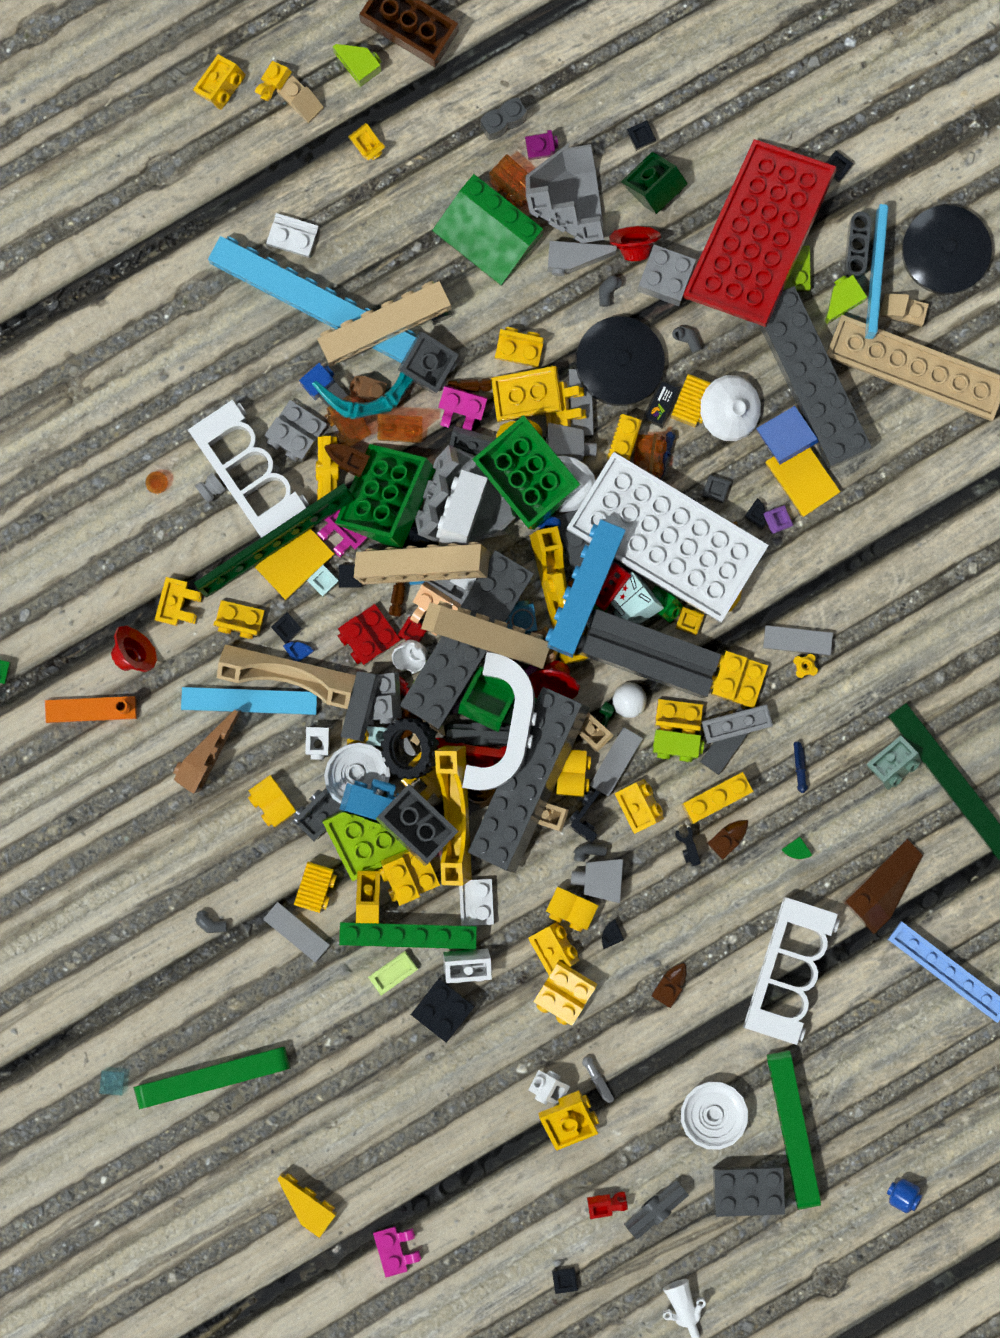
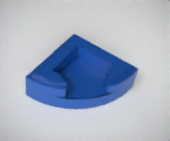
[283,642,314,662]

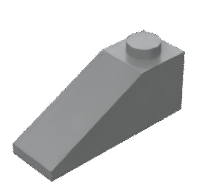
[547,241,617,276]

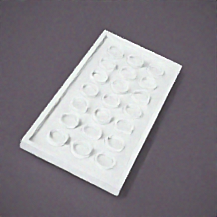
[567,452,769,623]

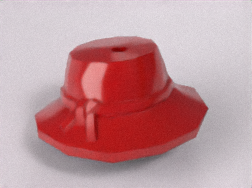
[609,226,661,261]
[111,625,157,672]
[529,661,580,699]

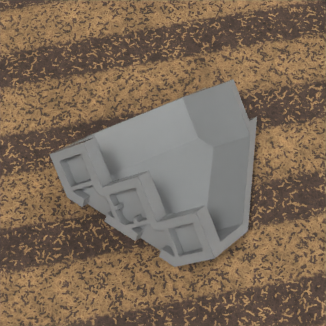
[525,143,604,243]
[415,445,516,543]

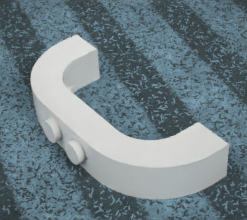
[462,652,537,790]

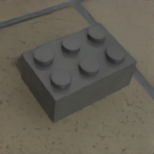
[376,784,458,866]
[712,1165,785,1217]

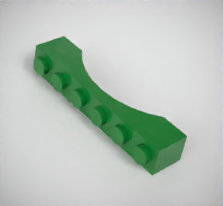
[339,922,477,949]

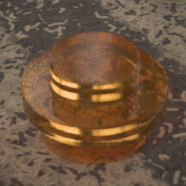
[145,471,168,494]

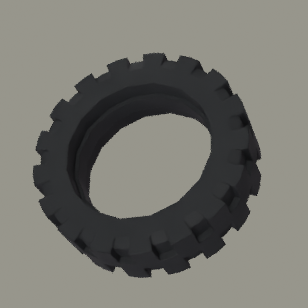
[381,717,439,779]

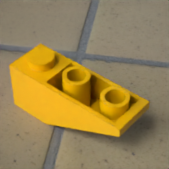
[277,1173,337,1238]

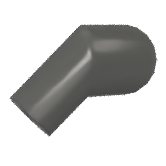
[599,275,622,307]
[672,326,702,353]
[573,843,607,862]
[195,910,227,933]

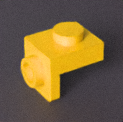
[348,123,385,160]
[545,572,566,604]

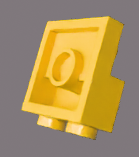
[710,651,768,708]
[379,850,440,906]
[533,961,597,1025]
[538,1090,599,1151]

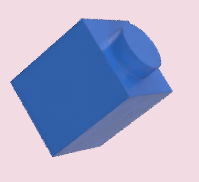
[299,363,335,400]

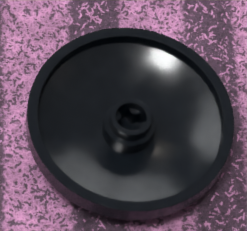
[902,205,992,295]
[575,316,665,406]

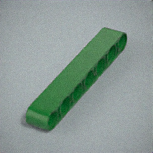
[133,1046,291,1109]
[767,1050,821,1210]

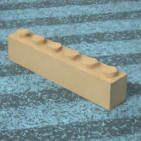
[317,281,451,367]
[354,542,490,585]
[421,601,549,669]

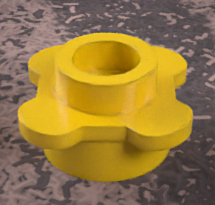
[793,654,818,678]

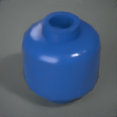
[887,1179,923,1213]

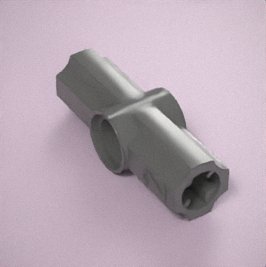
[446,723,510,747]
[624,1180,689,1240]

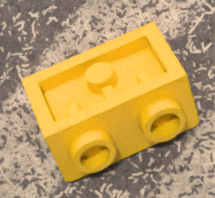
[193,54,245,110]
[495,327,544,368]
[213,600,265,640]
[655,699,703,735]
[614,779,664,834]
[528,922,579,975]

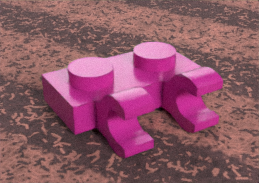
[438,385,488,431]
[317,509,368,558]
[373,1226,422,1278]

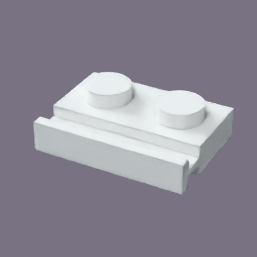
[266,213,319,258]
[459,879,494,926]

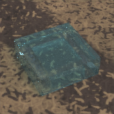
[99,1070,125,1096]

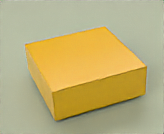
[675,607,704,636]

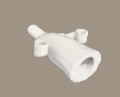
[663,1279,706,1338]

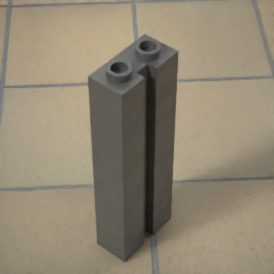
[577,609,721,698]

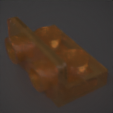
[377,414,423,443]
[634,433,667,479]

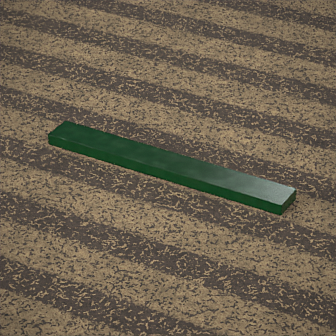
[194,483,355,598]
[888,703,1000,860]

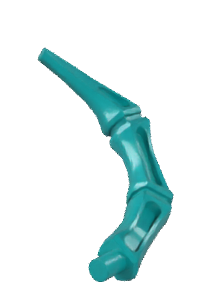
[312,372,414,419]

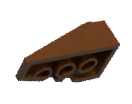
[842,839,923,934]

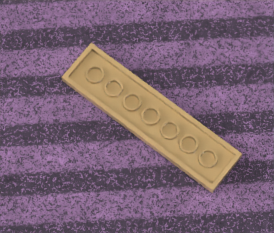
[827,315,1000,421]

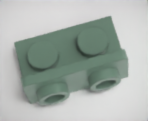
[867,735,922,790]

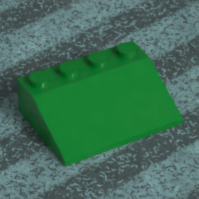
[432,174,543,286]
[472,415,581,530]
[335,444,436,549]

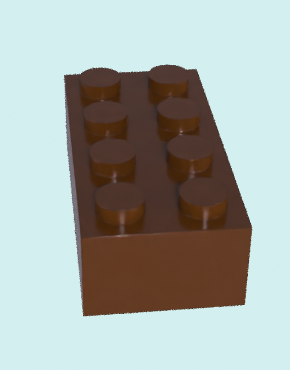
[359,0,459,68]

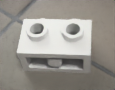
[443,949,492,983]

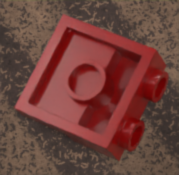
[337,604,401,667]

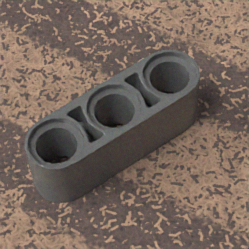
[844,211,871,279]

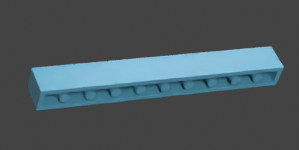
[208,236,416,363]

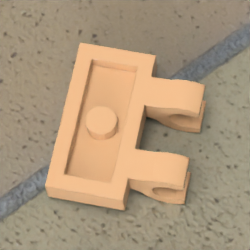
[410,582,461,636]

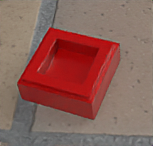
[398,616,427,643]

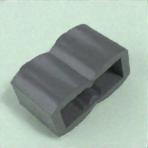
[480,98,527,140]

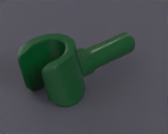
[599,702,614,728]

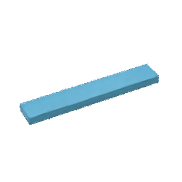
[865,204,888,339]
[181,687,317,715]

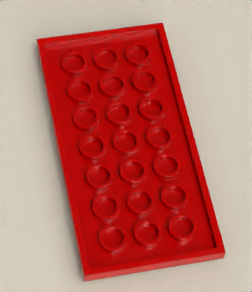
[683,139,837,327]

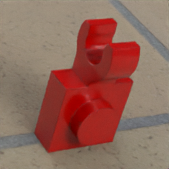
[587,1192,628,1219]

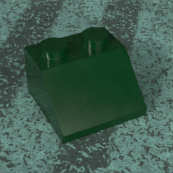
[621,152,688,214]

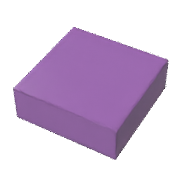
[763,505,793,534]

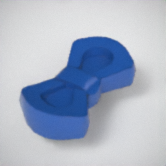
[538,517,561,530]

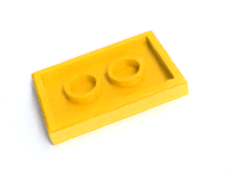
[491,366,563,422]
[765,448,840,517]
[255,529,335,600]

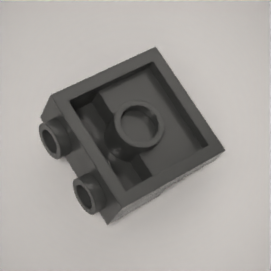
[398,331,459,393]

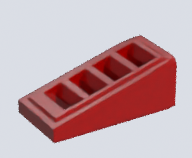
[595,563,631,611]

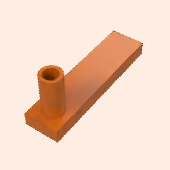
[45,696,137,723]

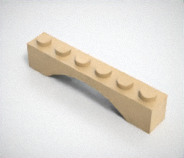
[217,644,356,709]

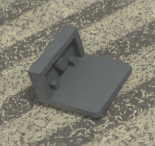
[292,789,342,842]

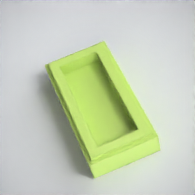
[368,951,418,996]

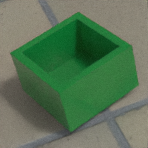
[458,666,515,732]

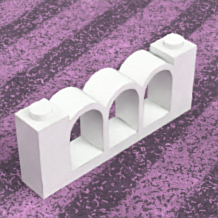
[188,400,310,538]
[743,897,840,1045]

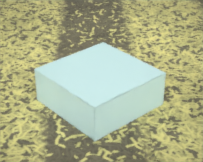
[307,565,339,597]

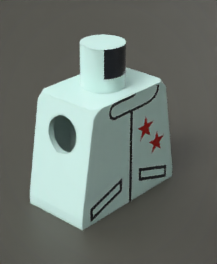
[611,572,664,624]

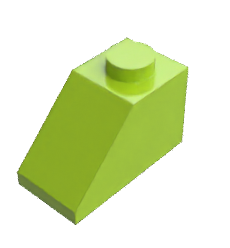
[332,44,382,87]
[825,275,867,325]

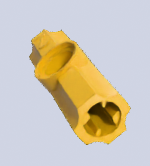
[316,436,339,500]

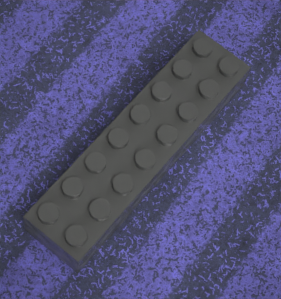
[759,286,872,470]
[400,550,534,730]
[468,687,590,873]

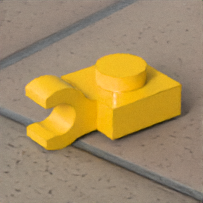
[255,61,292,102]

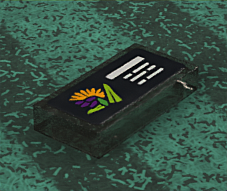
[642,378,681,429]

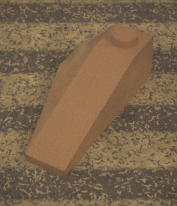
[173,709,241,794]

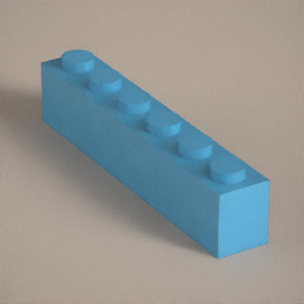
[545,519,626,658]

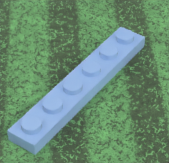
[887,921,1000,1023]

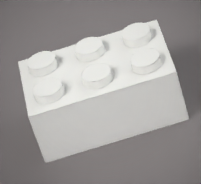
[436,470,487,547]

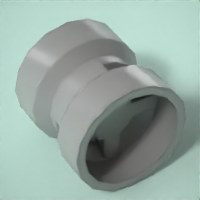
[195,472,226,504]

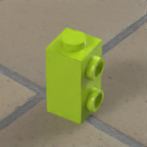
[652,730,704,762]

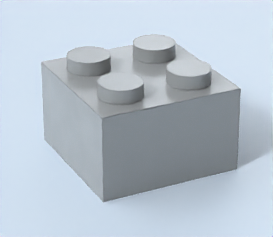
[638,244,696,306]

